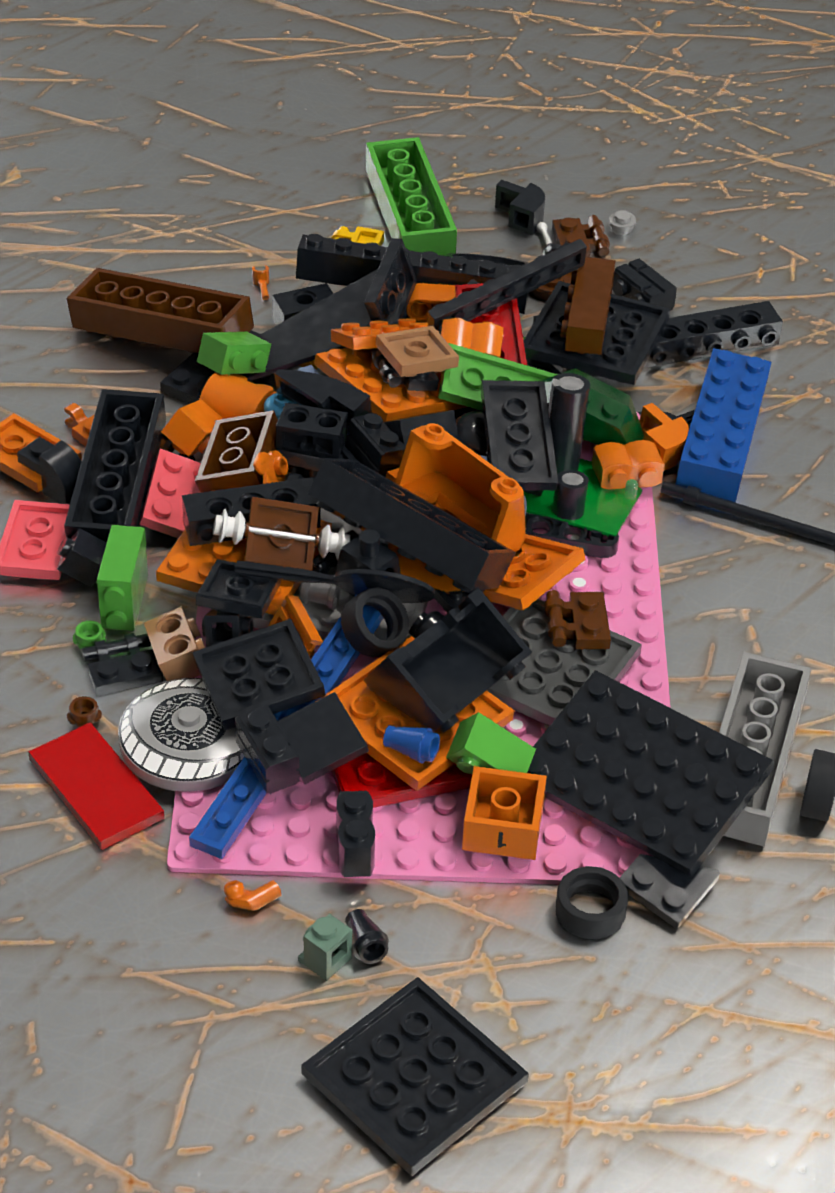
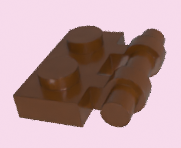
[552,215,610,257]
[544,590,611,649]

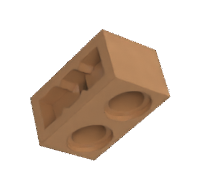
[144,607,206,681]

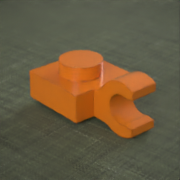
[64,403,95,447]

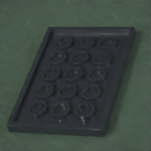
[527,670,774,877]

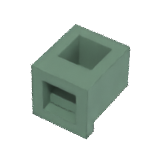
[298,913,352,981]

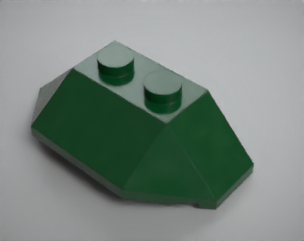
[542,368,644,445]

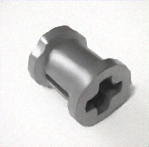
[300,583,341,610]

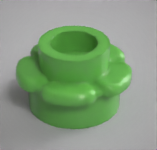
[73,620,106,649]

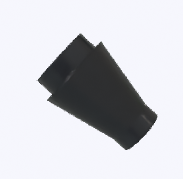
[345,909,389,964]

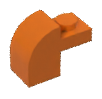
[639,403,689,471]

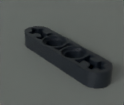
[525,513,619,558]

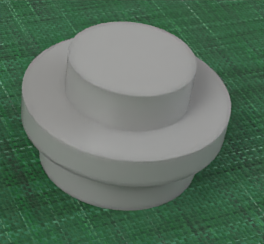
[609,210,636,235]

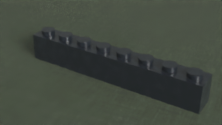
[296,234,529,314]

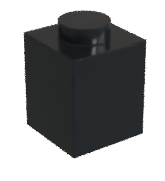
[57,528,107,588]

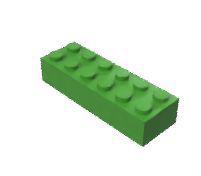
[366,137,457,256]

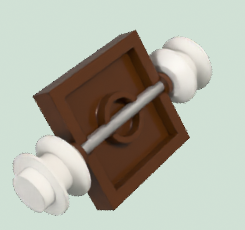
[213,497,350,571]

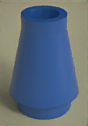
[383,725,440,763]

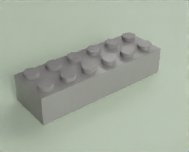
[719,652,811,846]

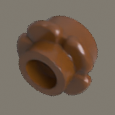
[67,696,102,727]

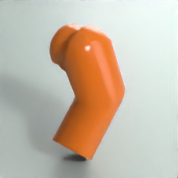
[224,880,282,911]

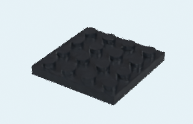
[523,281,671,385]
[301,977,529,1176]

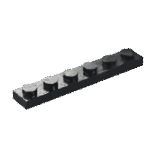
[427,239,587,335]

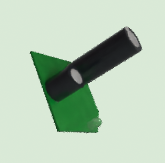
[524,373,642,536]

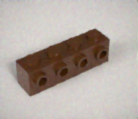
[560,257,616,355]

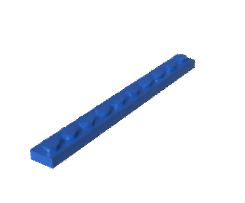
[189,595,384,859]

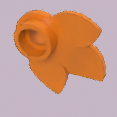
[253,450,288,484]

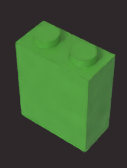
[97,525,148,631]

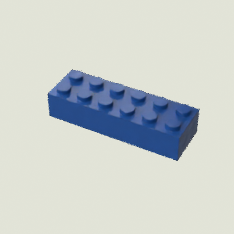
[675,348,772,502]

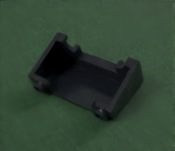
[363,588,532,734]

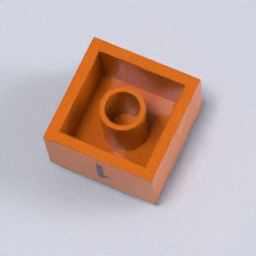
[462,766,547,860]

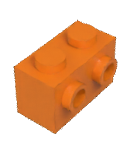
[161,399,223,457]

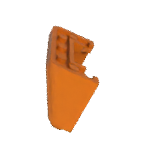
[395,423,526,552]

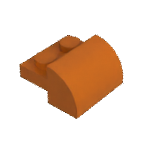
[199,372,277,419]

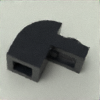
[495,180,545,235]
[17,437,82,505]

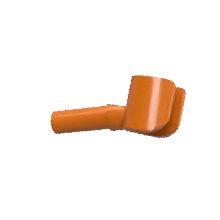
[252,265,270,301]

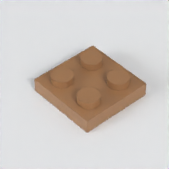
[375,326,459,377]

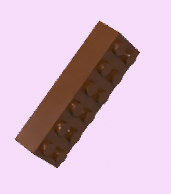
[66,268,254,353]

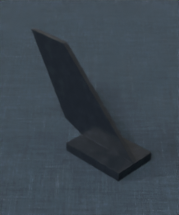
[239,238,417,381]

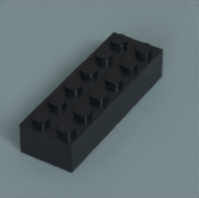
[64,389,166,543]
[308,458,516,593]

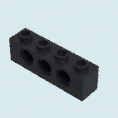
[182,477,321,546]

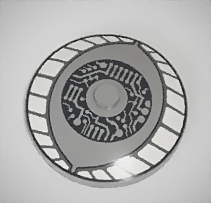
[118,678,244,792]

